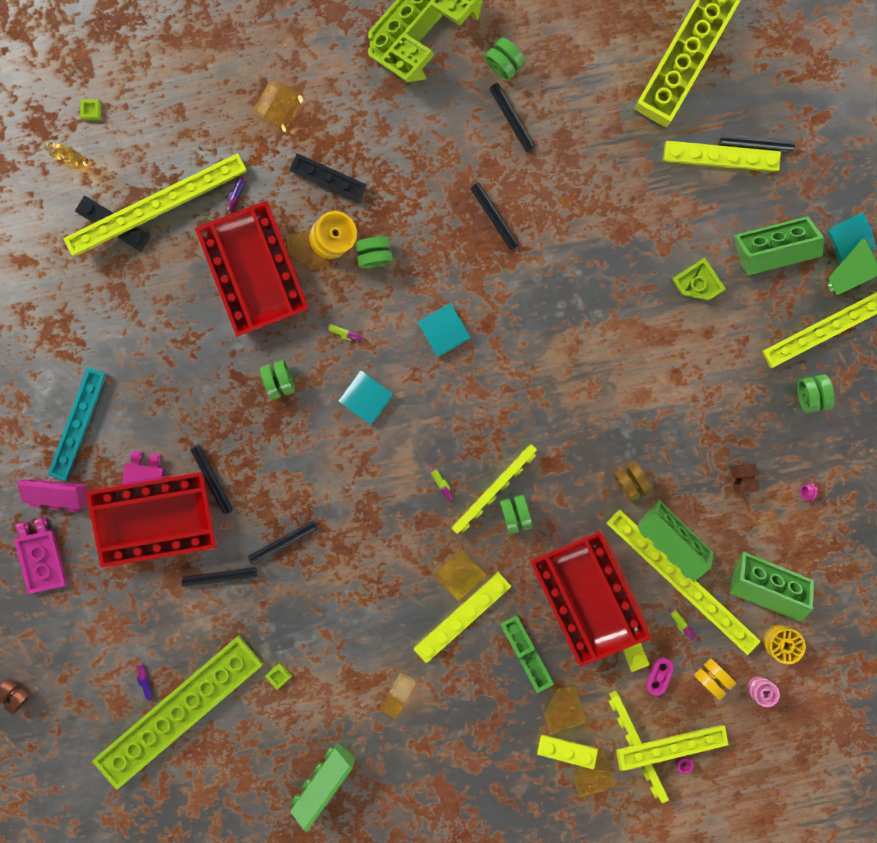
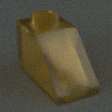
[379,672,416,720]

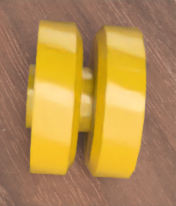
[309,211,357,259]

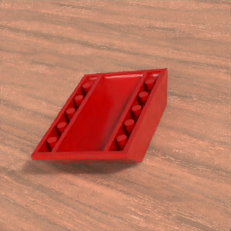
[195,200,309,337]
[86,471,217,568]
[530,530,652,667]

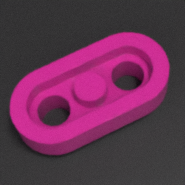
[646,657,674,696]

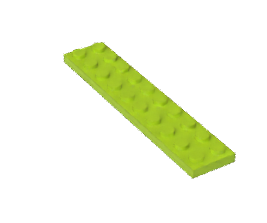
[92,635,263,790]

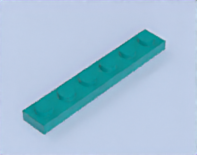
[47,367,107,481]

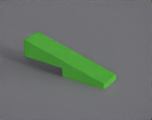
[500,615,554,693]

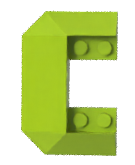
[368,0,483,82]

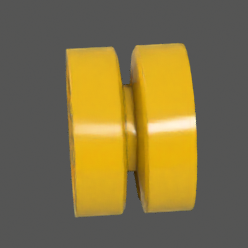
[763,625,806,664]
[694,658,737,701]

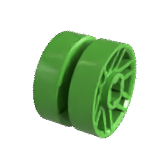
[484,37,526,81]
[355,236,393,268]
[260,359,295,400]
[797,374,835,413]
[500,495,533,535]

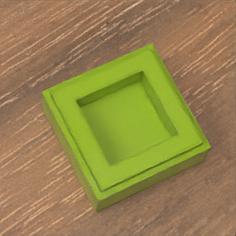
[80,99,101,120]
[265,662,292,690]

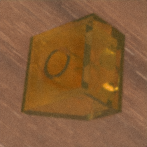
[251,80,303,133]
[433,547,487,601]

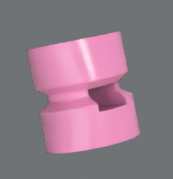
[747,676,780,707]

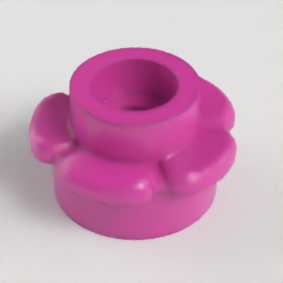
[800,483,818,502]
[675,755,694,774]

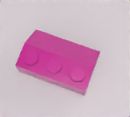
[17,479,89,512]

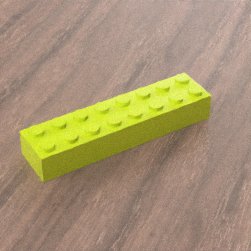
[634,0,741,128]

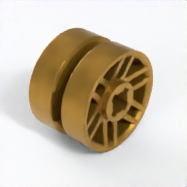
[613,461,653,503]

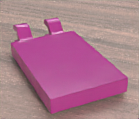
[122,450,165,483]
[14,517,68,594]

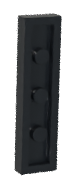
[289,153,367,203]
[75,195,151,252]

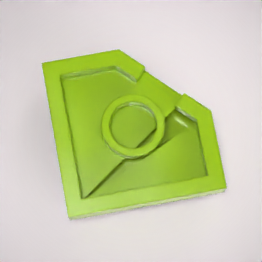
[671,257,725,301]

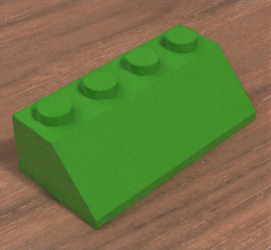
[734,216,824,275]
[638,500,714,582]
[730,552,814,622]
[290,743,356,832]

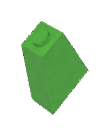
[827,238,877,295]

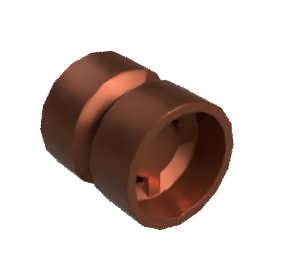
[730,463,760,494]
[0,678,30,715]

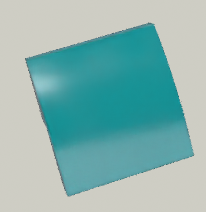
[827,212,877,264]
[417,303,471,357]
[339,371,394,426]

